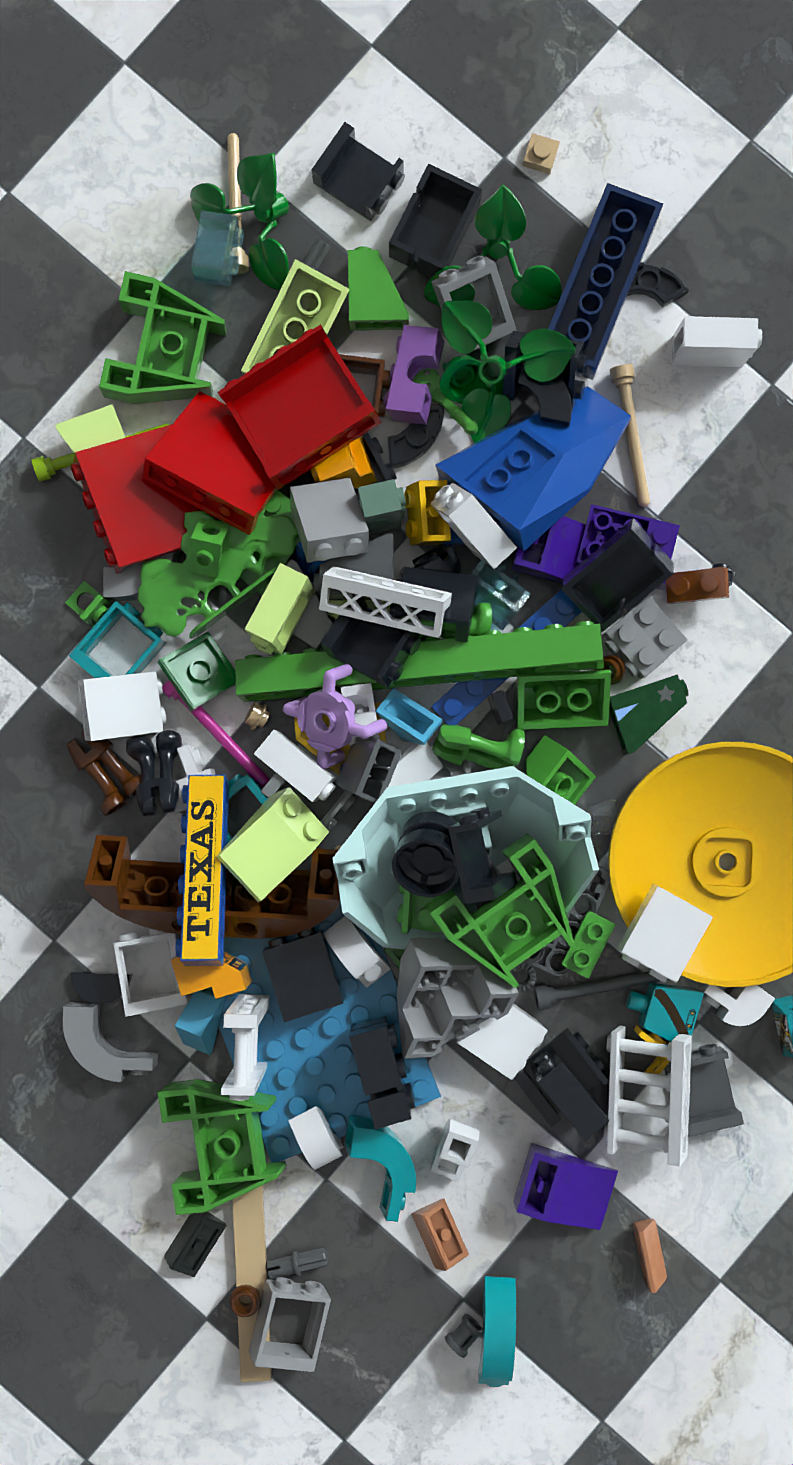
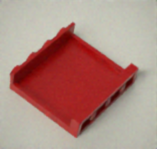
[217,324,382,490]
[142,391,277,535]
[70,424,217,574]

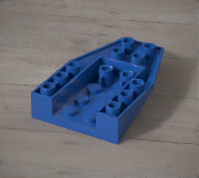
[435,386,631,551]

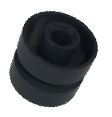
[392,811,459,897]

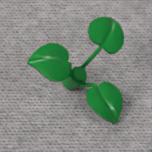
[190,153,289,290]
[424,185,562,310]
[441,300,575,443]

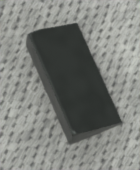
[164,1212,227,1277]

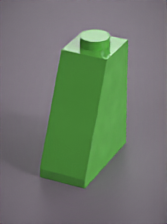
[348,246,409,331]

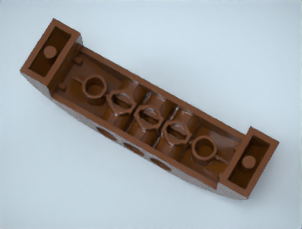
[84,835,340,939]

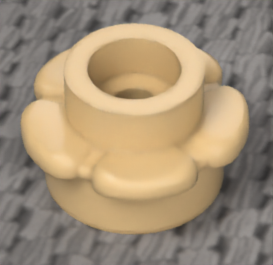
[244,702,270,730]

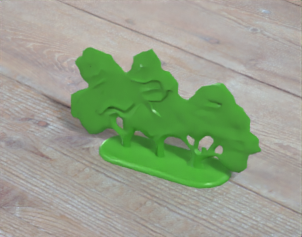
[138,506,298,639]

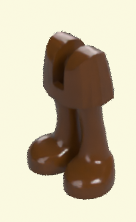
[66,731,141,816]

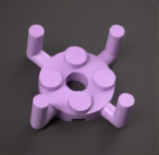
[283,664,387,770]

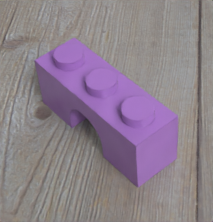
[384,325,444,425]

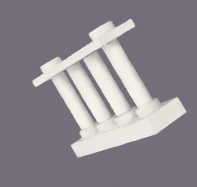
[221,994,270,1101]
[603,1026,692,1166]

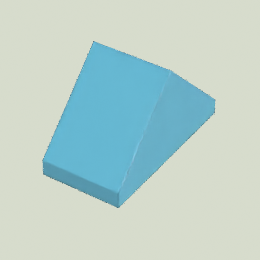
[375,688,443,745]
[175,989,225,1055]

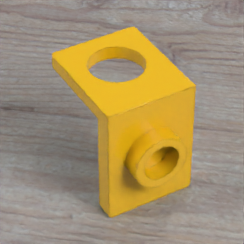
[633,1025,670,1074]

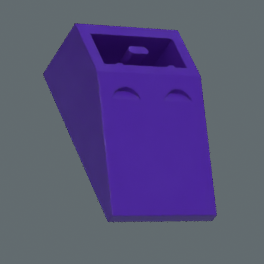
[576,504,680,590]
[511,516,586,584]
[513,1143,618,1230]

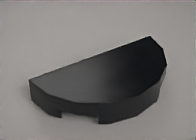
[71,972,133,1004]

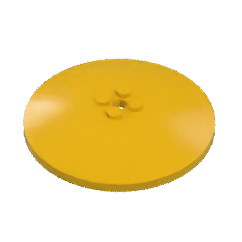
[608,742,793,987]

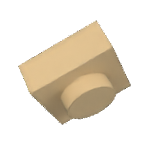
[523,133,560,174]

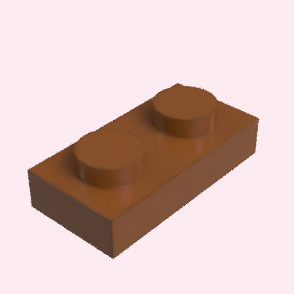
[666,567,729,604]

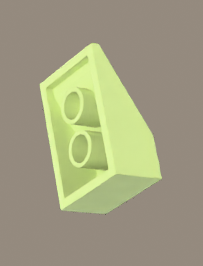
[216,787,329,902]

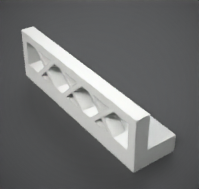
[319,566,452,638]

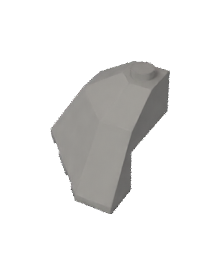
[397,937,519,1059]

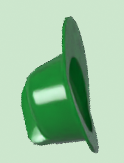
[439,355,504,404]

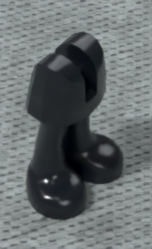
[126,730,182,817]

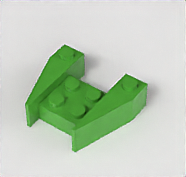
[99,271,227,404]
[425,833,575,988]
[157,1079,287,1215]

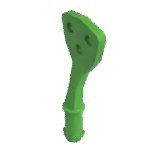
[413,368,478,435]

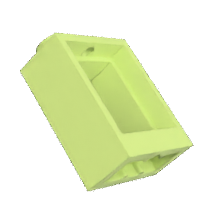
[245,563,315,655]

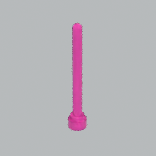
[162,680,270,787]

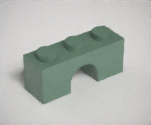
[358,479,406,535]

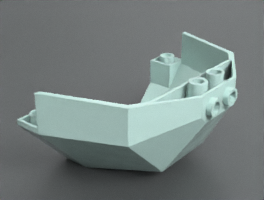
[333,766,599,949]

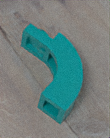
[344,1116,416,1222]
[478,1276,516,1387]

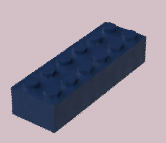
[548,183,664,380]

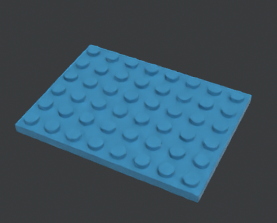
[204,901,441,1163]

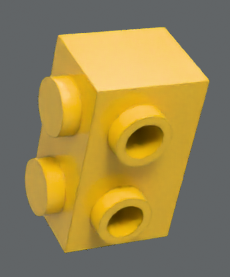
[404,480,451,546]

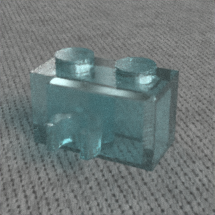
[191,210,244,286]
[470,560,531,631]

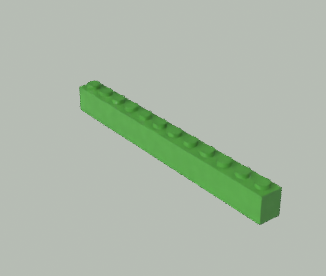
[235,621,604,702]

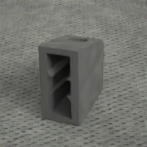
[337,739,402,804]

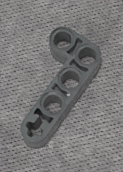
[530,865,610,976]

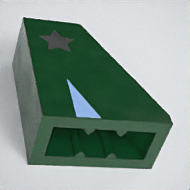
[609,674,689,755]

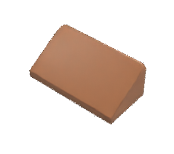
[411,1199,469,1271]
[633,1219,667,1294]

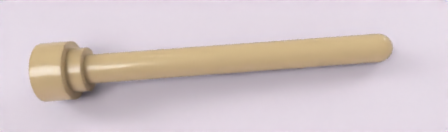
[225,133,249,274]
[610,364,650,507]

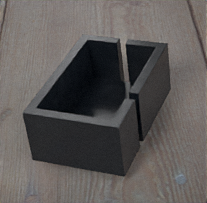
[389,163,482,277]
[561,519,674,632]
[349,1016,416,1130]

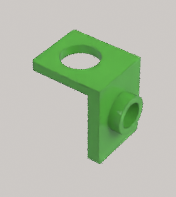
[188,518,229,578]
[65,581,112,626]

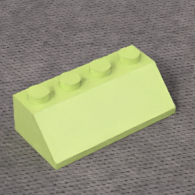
[241,259,350,374]

